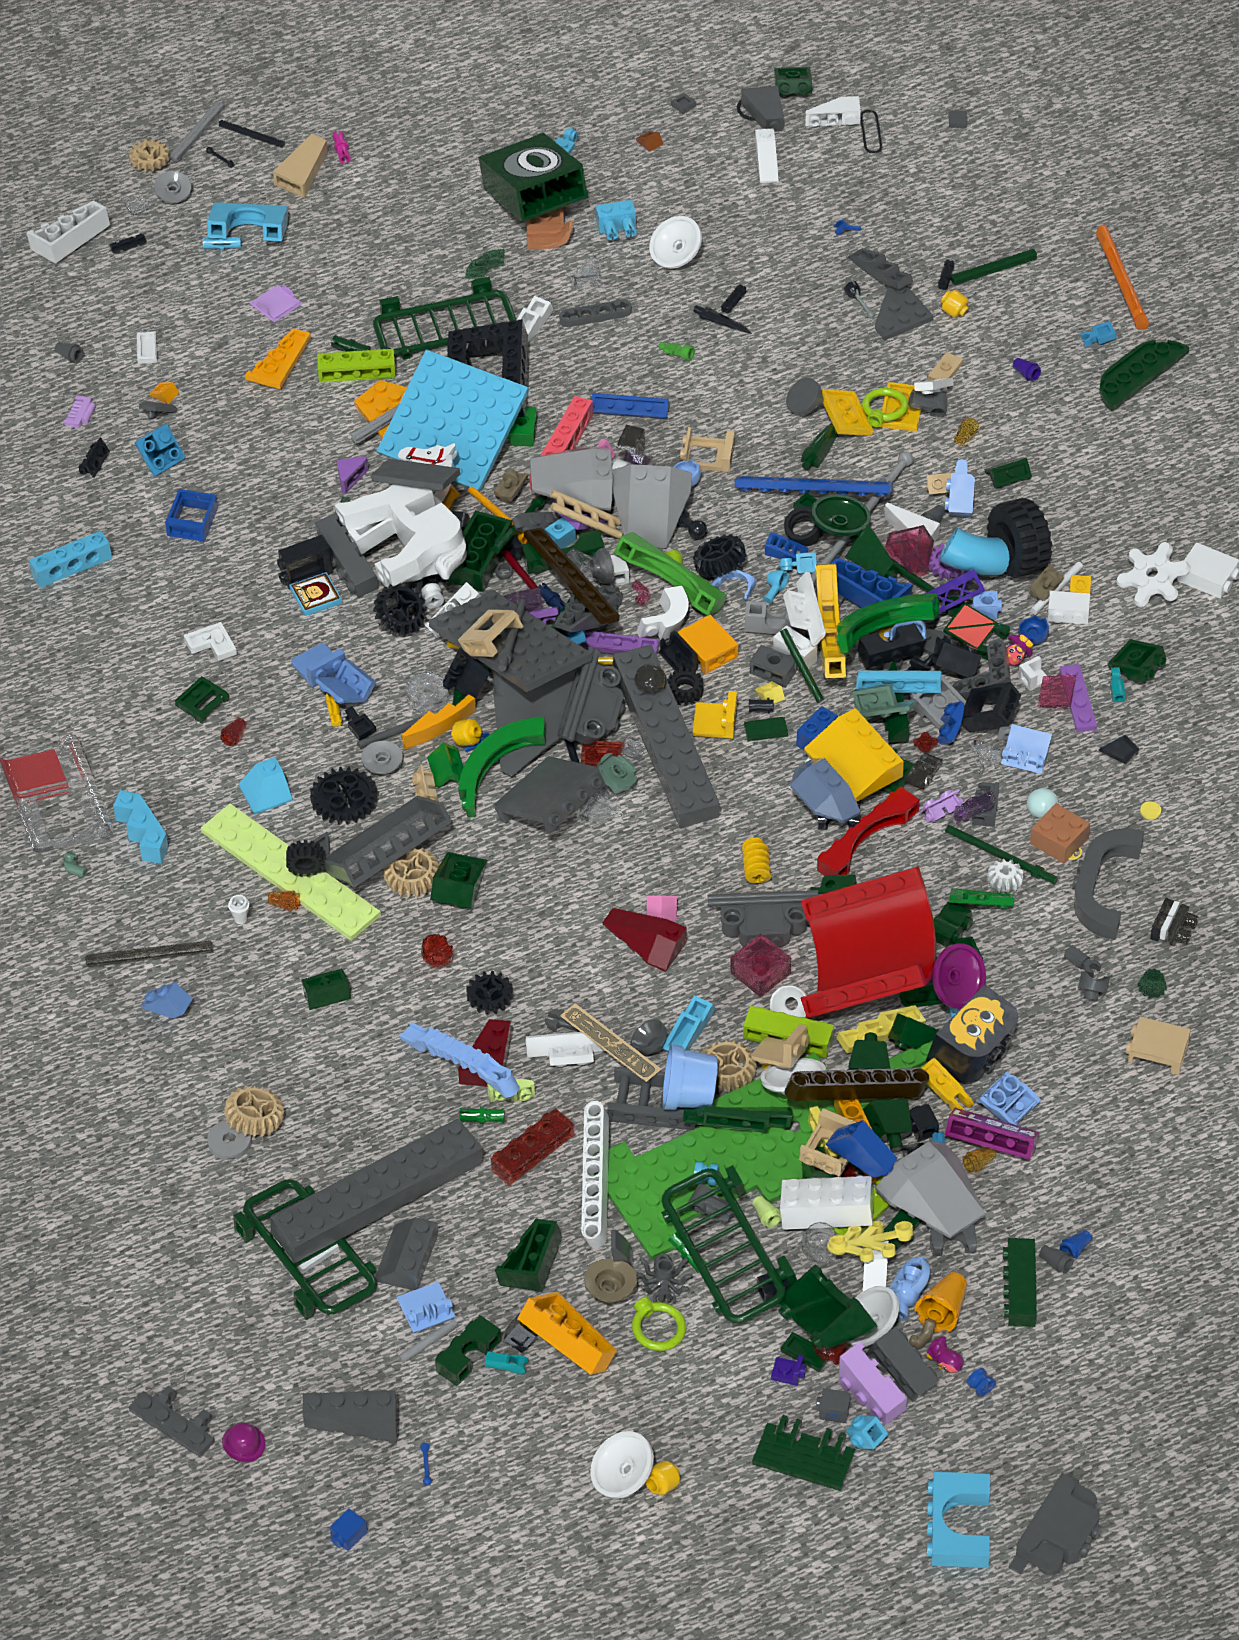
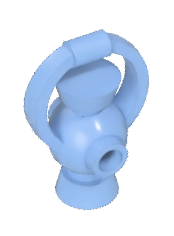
[890,1256,930,1321]

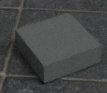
[671,93,696,114]
[949,111,967,128]

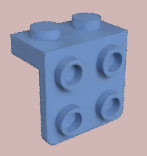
[291,643,345,687]
[315,659,376,704]

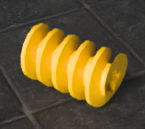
[742,837,771,884]

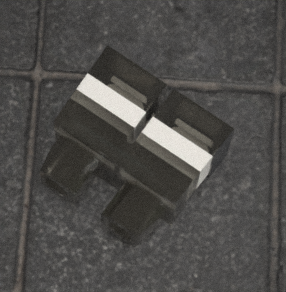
[1150,898,1199,947]

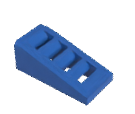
[765,532,809,562]

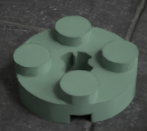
[597,753,637,793]

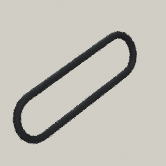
[860,110,883,153]

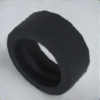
[784,506,823,546]

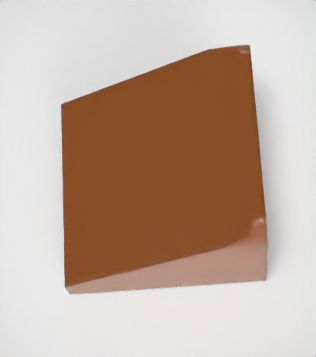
[636,131,663,152]

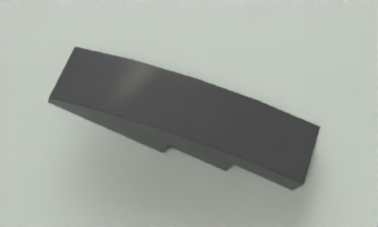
[848,248,913,289]

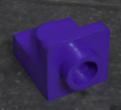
[771,1355,807,1386]

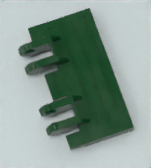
[752,1415,856,1491]

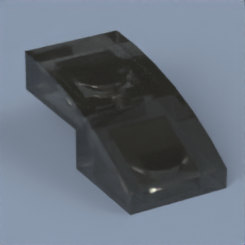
[905,752,943,790]

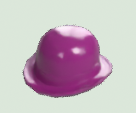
[222,1422,265,1463]

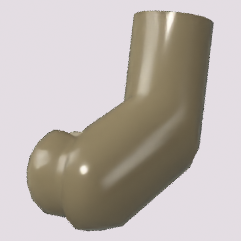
[909,1319,936,1349]

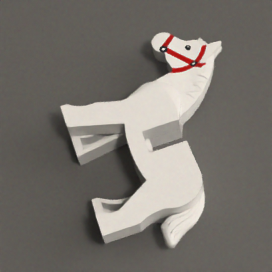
[334,443,467,587]

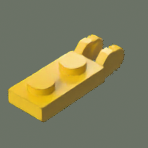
[921,1058,974,1111]

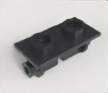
[78,437,110,478]

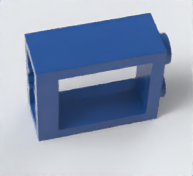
[165,489,218,542]

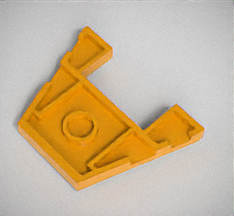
[354,380,407,440]

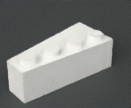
[26,201,110,264]

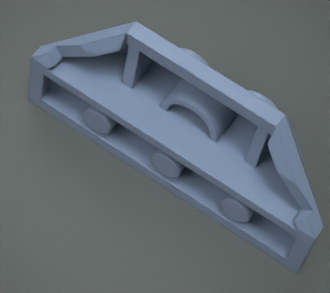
[790,758,861,823]

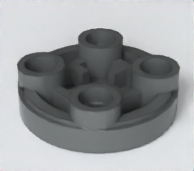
[786,378,824,417]

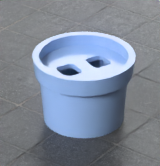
[662,1044,717,1110]

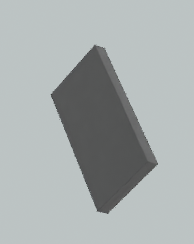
[371,459,460,491]

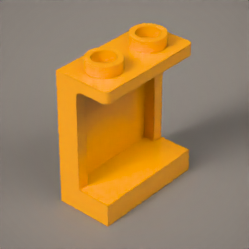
[677,615,738,674]

